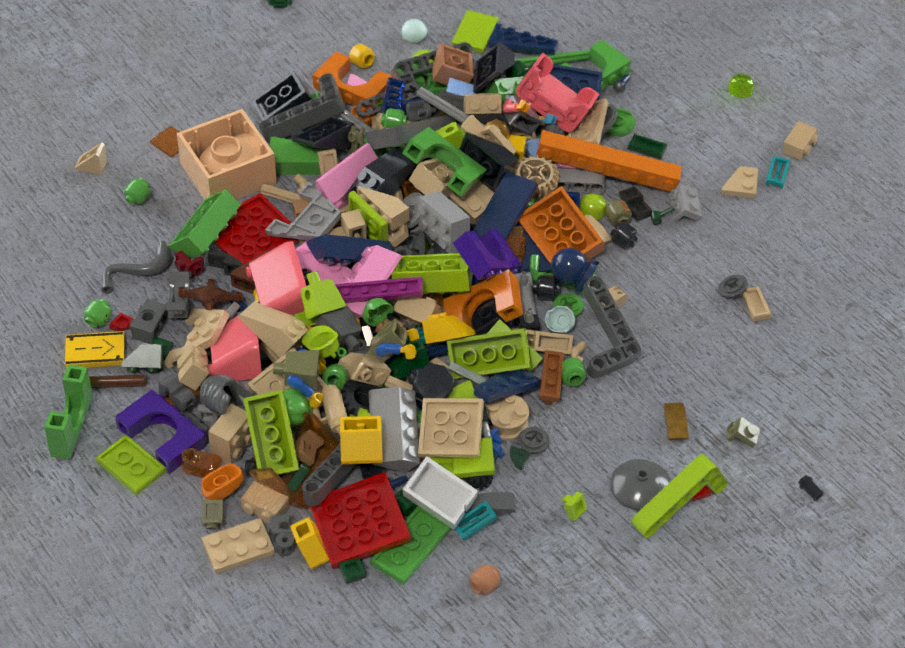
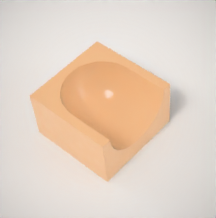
[177,109,277,200]

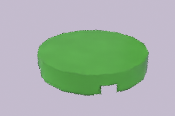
[606,108,635,137]

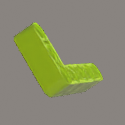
[631,454,728,538]

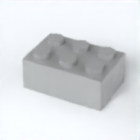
[418,191,470,254]

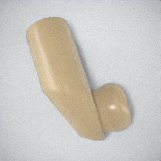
[294,174,309,193]
[571,341,587,363]

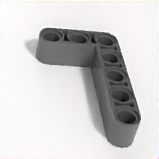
[391,42,473,99]
[259,73,345,143]
[365,114,457,149]
[583,276,641,378]
[303,412,356,506]

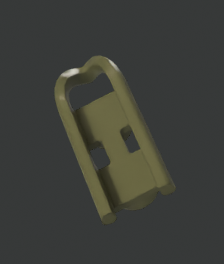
[348,126,365,156]

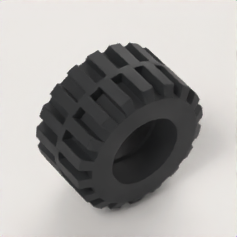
[341,379,382,417]

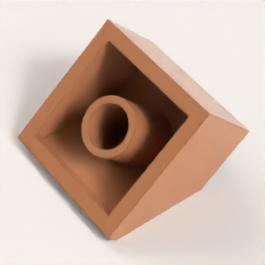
[432,43,474,85]

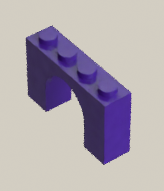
[453,229,522,281]
[115,390,206,474]

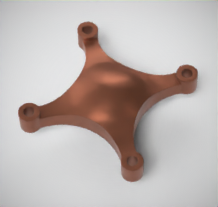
[178,279,243,310]

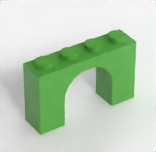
[561,39,631,92]
[402,127,487,197]
[44,365,93,460]

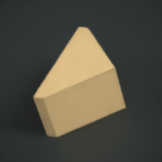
[75,142,107,175]

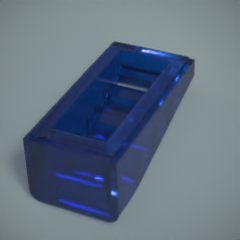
[380,77,405,114]

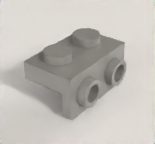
[669,183,702,221]

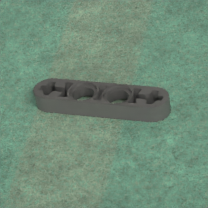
[355,82,420,118]

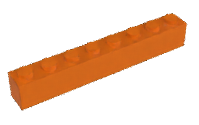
[536,130,681,192]

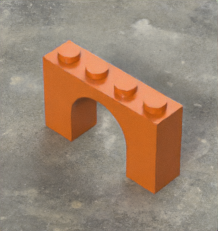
[313,51,394,106]
[443,269,523,339]

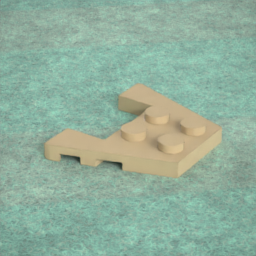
[163,308,230,369]

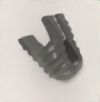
[200,374,256,416]

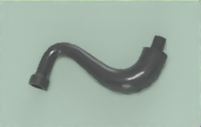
[101,241,171,294]

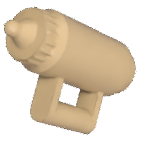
[312,385,347,435]

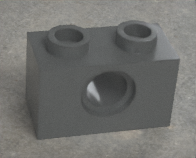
[129,299,169,344]

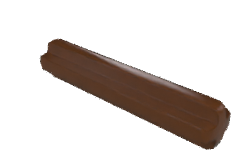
[89,375,146,388]

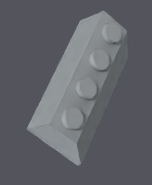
[369,387,420,473]

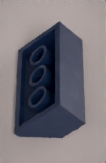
[307,234,391,266]

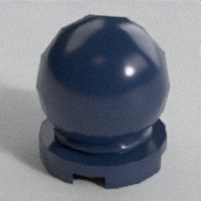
[551,247,599,294]

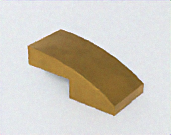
[663,402,689,440]

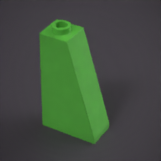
[270,137,338,175]

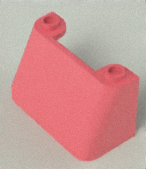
[516,52,599,132]
[246,241,306,315]
[208,316,261,381]

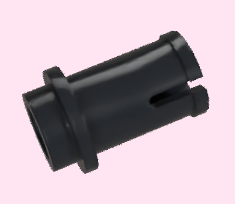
[798,475,824,501]

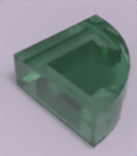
[510,445,530,471]

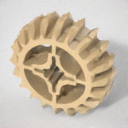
[513,154,559,200]

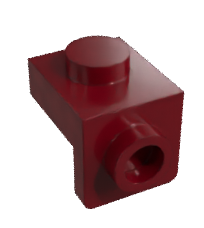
[175,250,205,278]

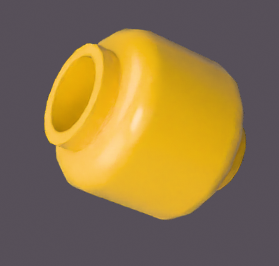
[349,44,375,69]

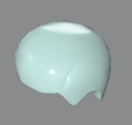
[401,19,427,43]
[545,305,576,334]

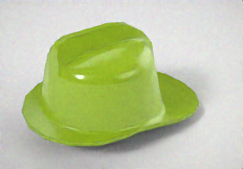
[302,325,339,359]

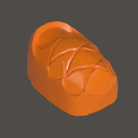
[201,463,244,500]

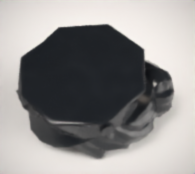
[407,363,454,400]

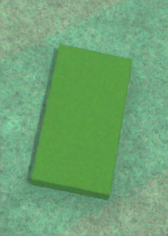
[370,506,452,585]

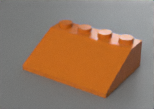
[519,186,605,264]

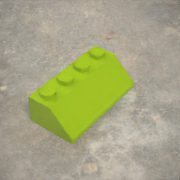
[391,253,472,294]
[447,328,530,379]
[243,389,300,478]

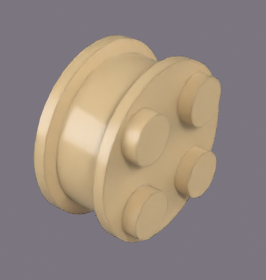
[486,395,529,440]

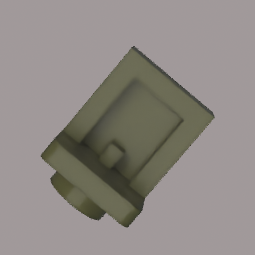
[726,417,760,447]
[201,500,223,529]

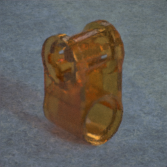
[181,448,222,478]

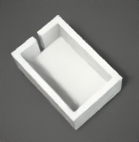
[403,457,478,530]

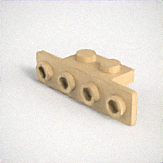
[461,115,517,154]

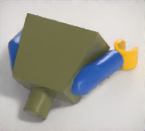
[364,318,420,362]
[273,349,327,408]

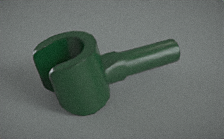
[650,206,675,225]

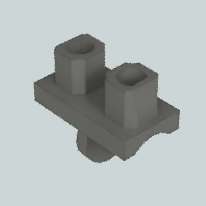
[406,100,439,121]

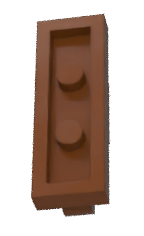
[539,350,564,405]

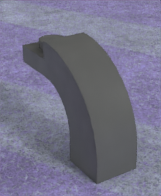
[166,272,191,318]

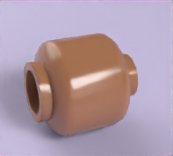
[469,564,501,596]

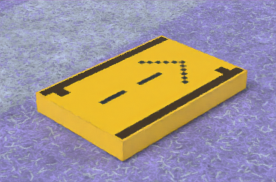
[65,331,125,369]

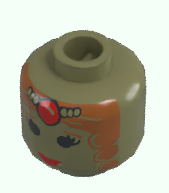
[605,199,632,226]

